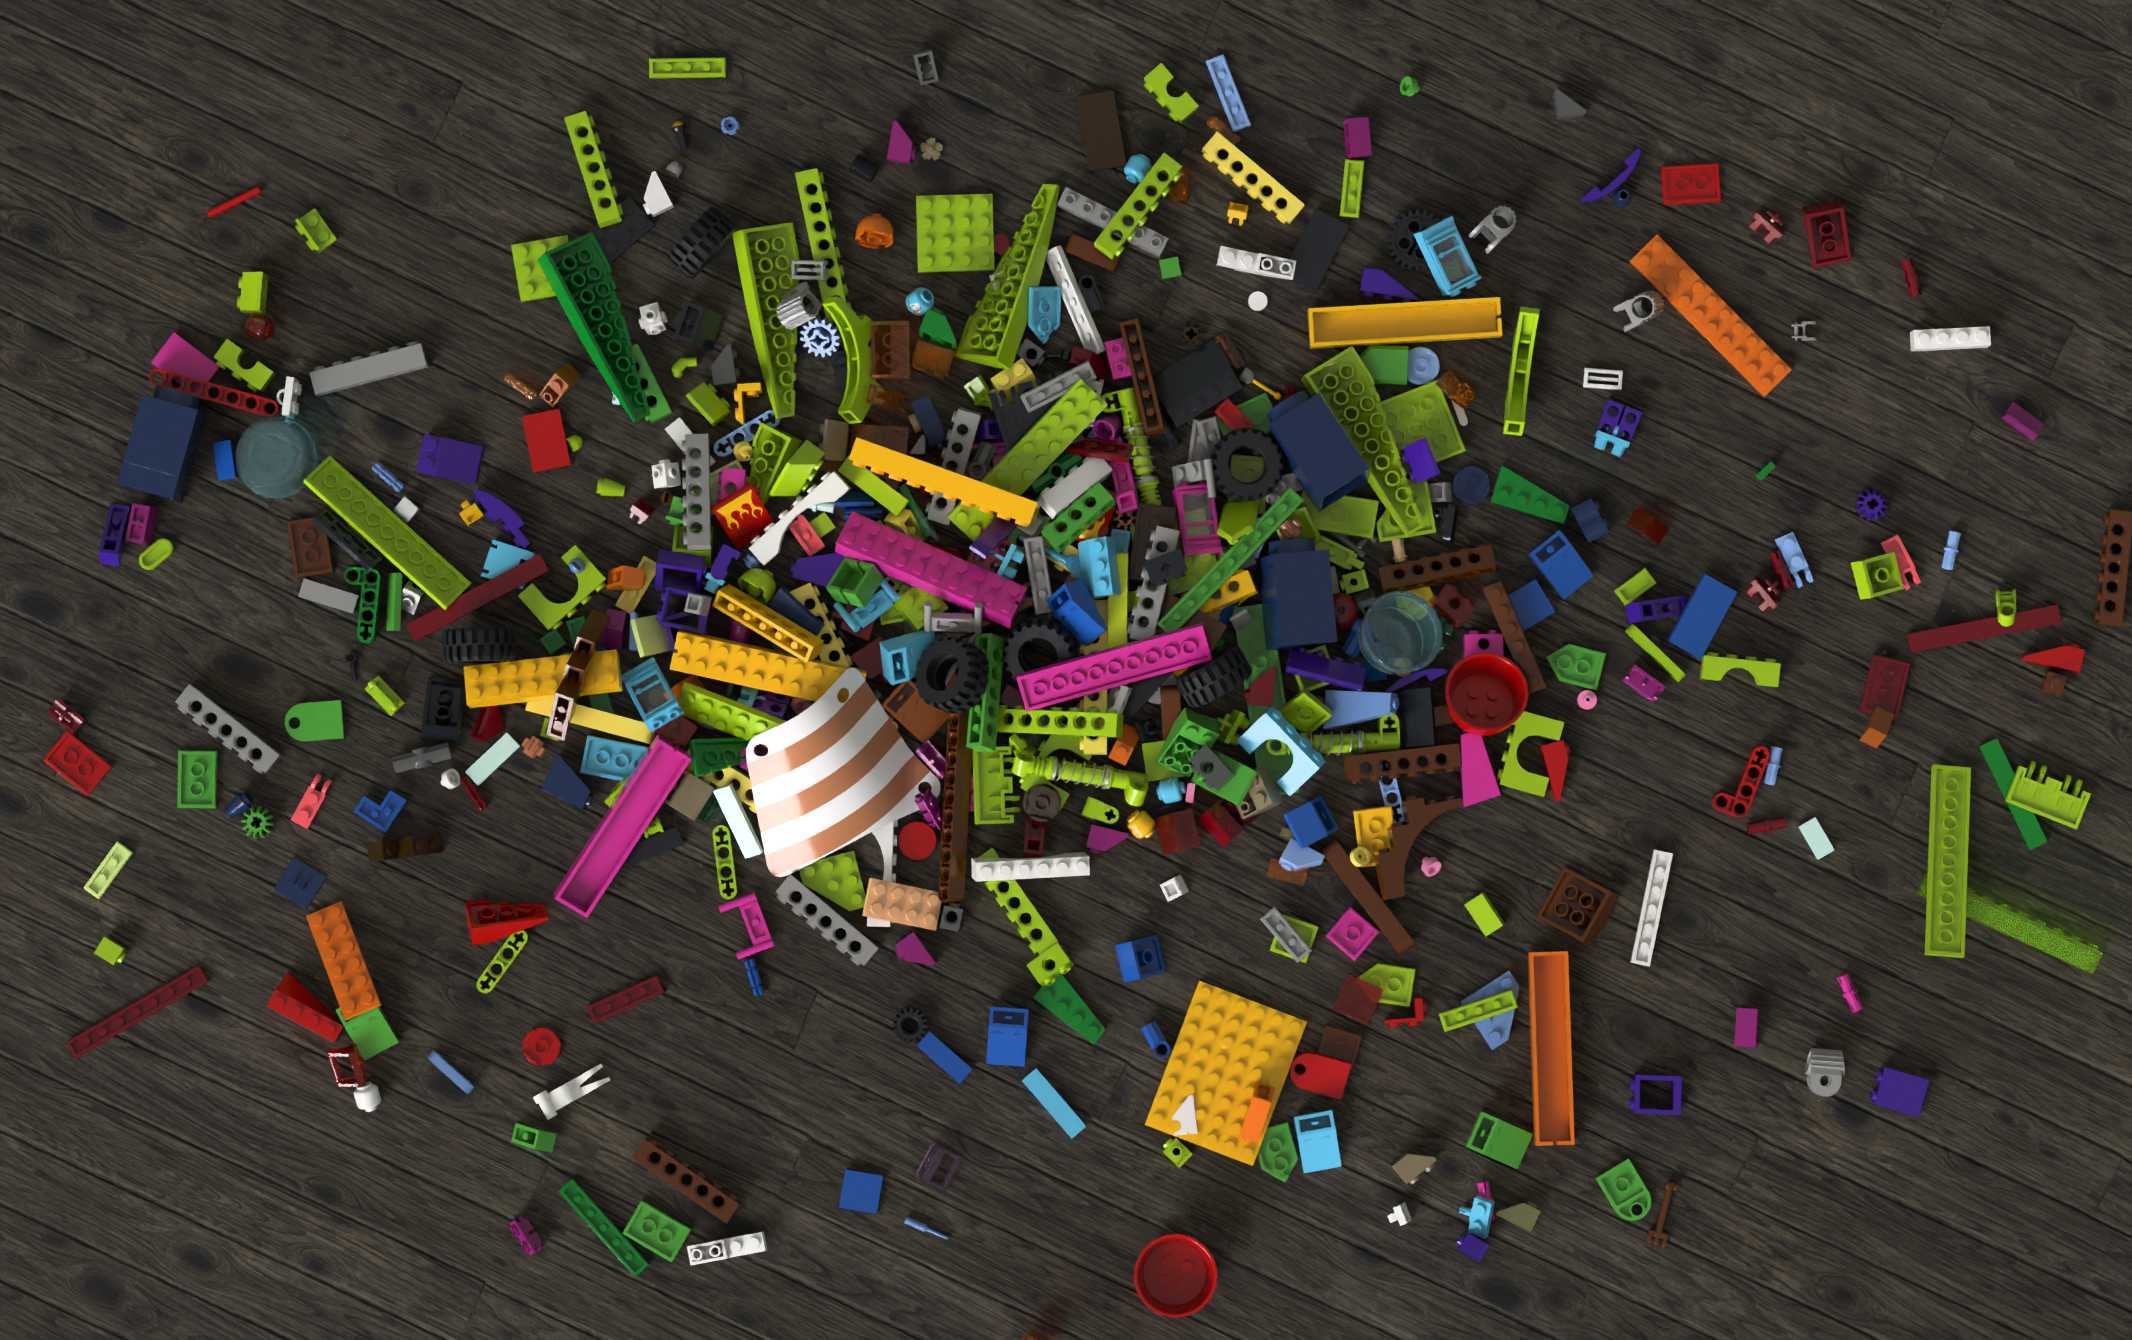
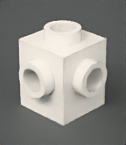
[639,302,668,335]
[652,459,681,489]

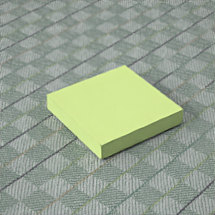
[630,615,672,657]

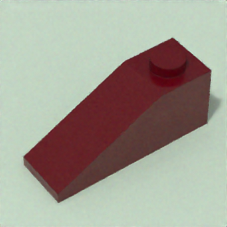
[1023,813,1046,858]

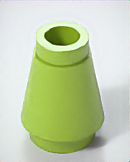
[596,477,625,497]

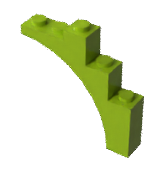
[822,296,881,424]
[1503,307,1540,436]

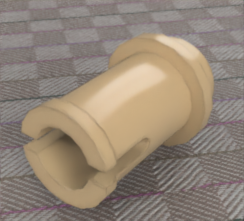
[1391,538,1408,563]

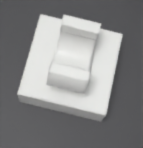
[1388,1202,1412,1226]

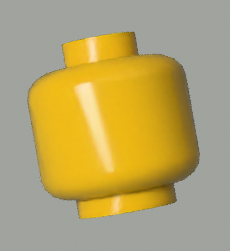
[1127,810,1155,839]

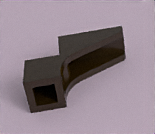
[367,833,443,863]

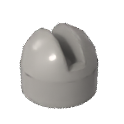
[665,161,682,178]

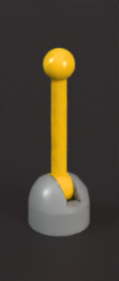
[1238,367,1281,400]

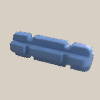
[372,462,405,492]

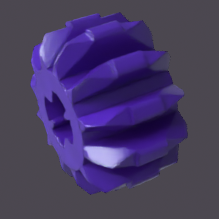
[1855,488,1888,521]

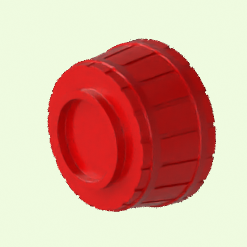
[1445,652,1529,736]
[1134,1234,1217,1318]

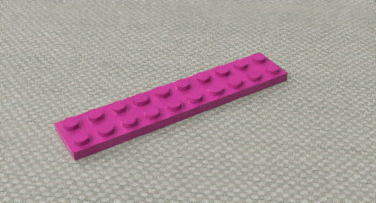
[1016,623,1212,712]

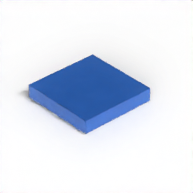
[1510,579,1556,630]
[839,1169,883,1214]

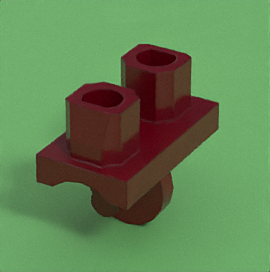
[1749,210,1785,244]
[1746,576,1780,612]
[46,698,86,734]

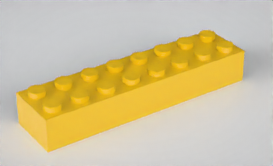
[464,649,623,708]

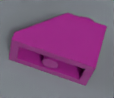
[887,121,916,164]
[602,609,628,651]
[1086,824,1129,854]
[894,932,936,965]

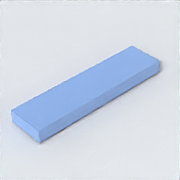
[1205,54,1251,132]

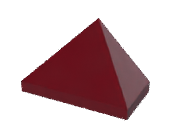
[471,705,505,742]

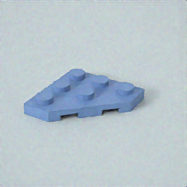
[1460,970,1520,1050]

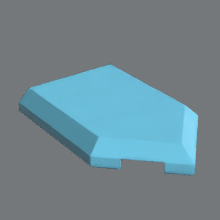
[1028,286,1061,344]

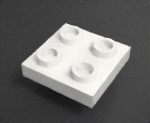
[277,376,302,419]

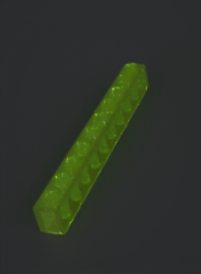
[1915,873,2103,974]

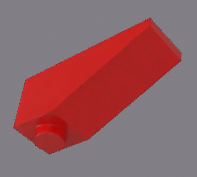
[2020,643,2085,673]
[1539,740,1570,802]

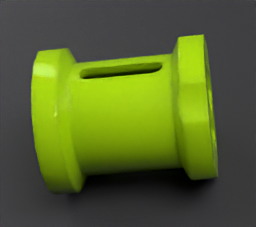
[643,816,664,839]

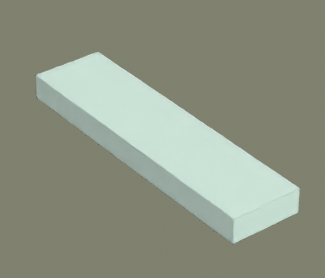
[713,783,764,859]

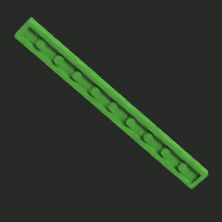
[1157,488,1304,633]

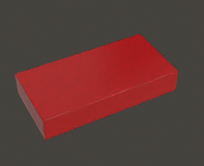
[1214,398,1254,431]

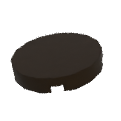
[1023,784,1061,822]

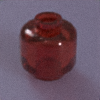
[245,314,275,341]

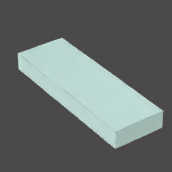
[465,732,521,786]

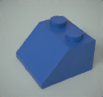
[1115,935,1166,982]

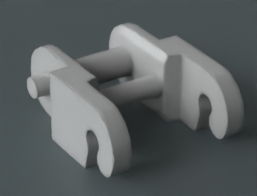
[1791,321,1817,341]

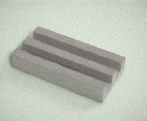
[791,260,828,280]

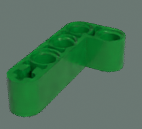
[344,567,382,644]

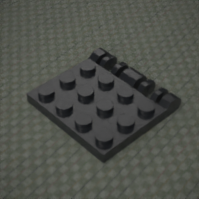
[988,370,1084,453]

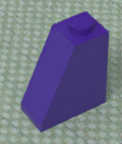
[790,553,847,588]

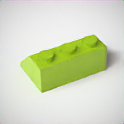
[769,440,825,496]

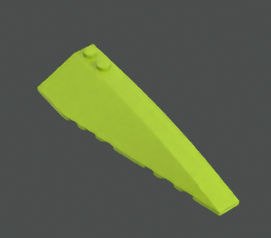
[955,184,1060,369]
[732,222,800,419]
[1301,346,1424,537]

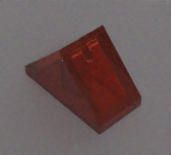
[1627,508,1669,545]

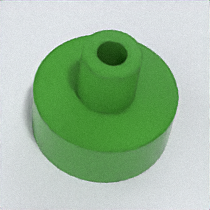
[1400,76,1420,97]

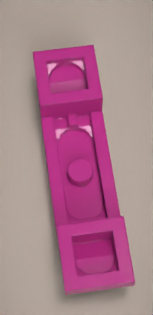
[1107,437,1138,514]

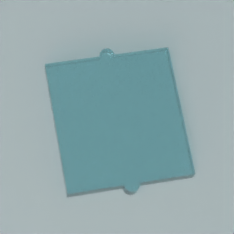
[912,502,939,541]

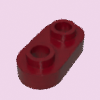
[927,543,965,558]

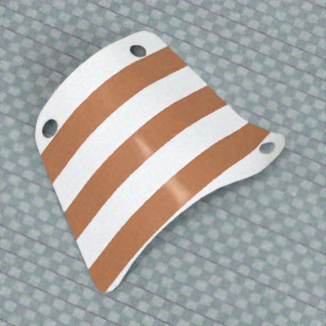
[746,668,940,877]

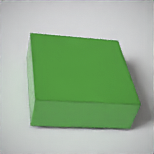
[1159,256,1181,279]

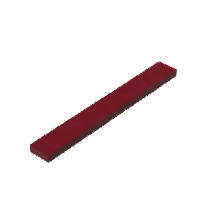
[406,554,550,642]
[1907,604,2062,653]
[66,965,210,1059]

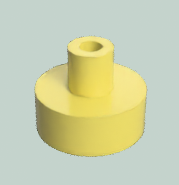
[733,441,753,461]
[1350,846,1370,867]

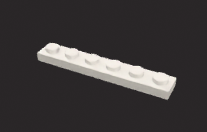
[1046,245,1106,355]
[1630,850,1673,967]

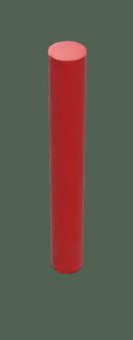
[206,186,261,218]

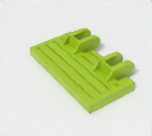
[972,746,1020,824]
[2005,761,2091,829]

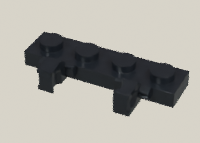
[312,507,383,572]

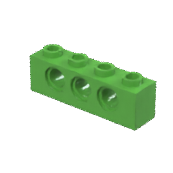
[631,344,673,424]
[1041,482,1116,554]

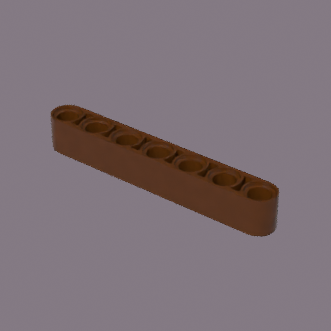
[1319,839,1415,955]

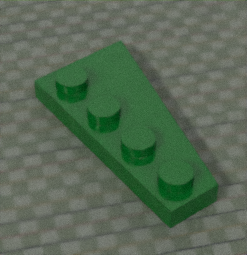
[1490,465,1569,524]
[688,738,749,778]
[1033,974,1106,1044]

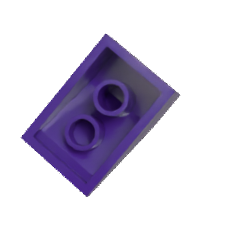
[417,434,483,484]

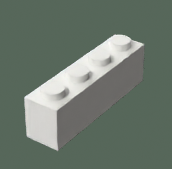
[1910,326,1991,351]
[1038,457,1113,520]

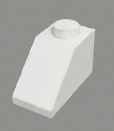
[642,171,674,217]
[1172,1095,1197,1136]

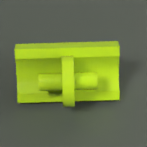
[1216,709,1250,745]

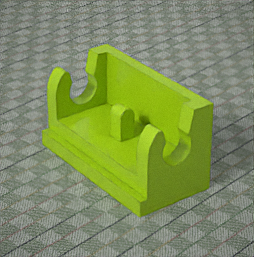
[1464,891,1505,937]

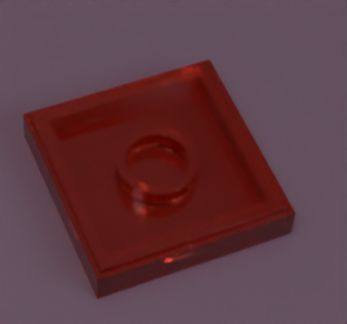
[1333,974,1384,1025]

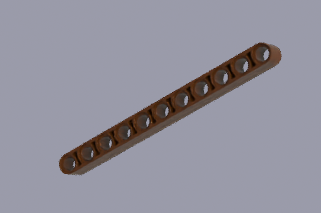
[938,709,972,903]

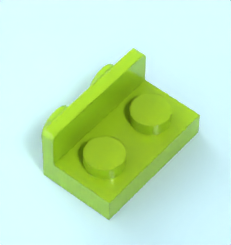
[295,208,337,253]

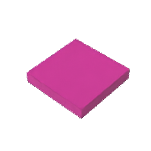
[1326,907,1379,961]

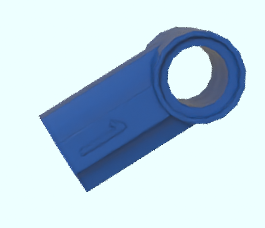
[1341,618,1374,659]
[1141,1021,1170,1059]

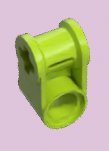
[1996,589,2016,627]
[1081,797,1120,824]

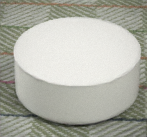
[1248,291,1267,311]

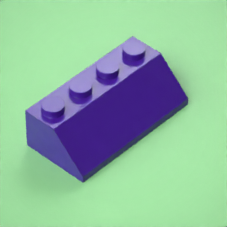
[1285,647,1366,692]

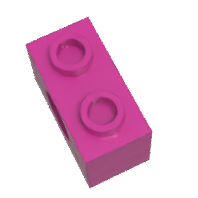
[1104,338,1132,382]
[716,468,747,502]
[1463,630,1504,658]

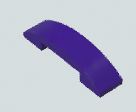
[1580,148,1641,204]
[1384,669,1447,693]

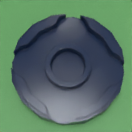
[1452,466,1490,504]

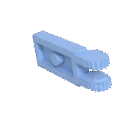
[1775,532,1814,588]

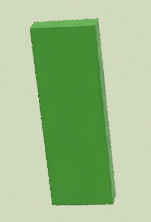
[386,573,402,631]

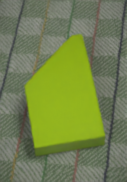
[964,375,993,409]

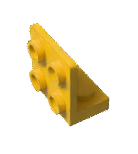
[734,383,763,425]

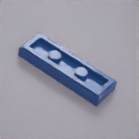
[917,1031,972,1084]

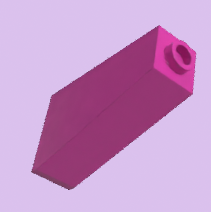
[1460,730,1501,807]

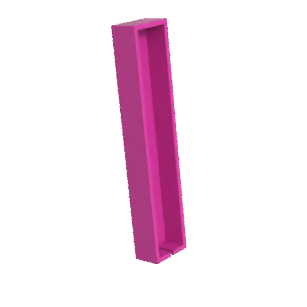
[835,511,1027,629]
[554,734,692,918]

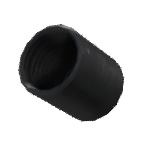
[849,154,880,183]

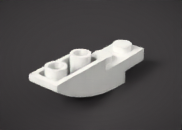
[1217,246,1296,280]
[687,1231,767,1265]

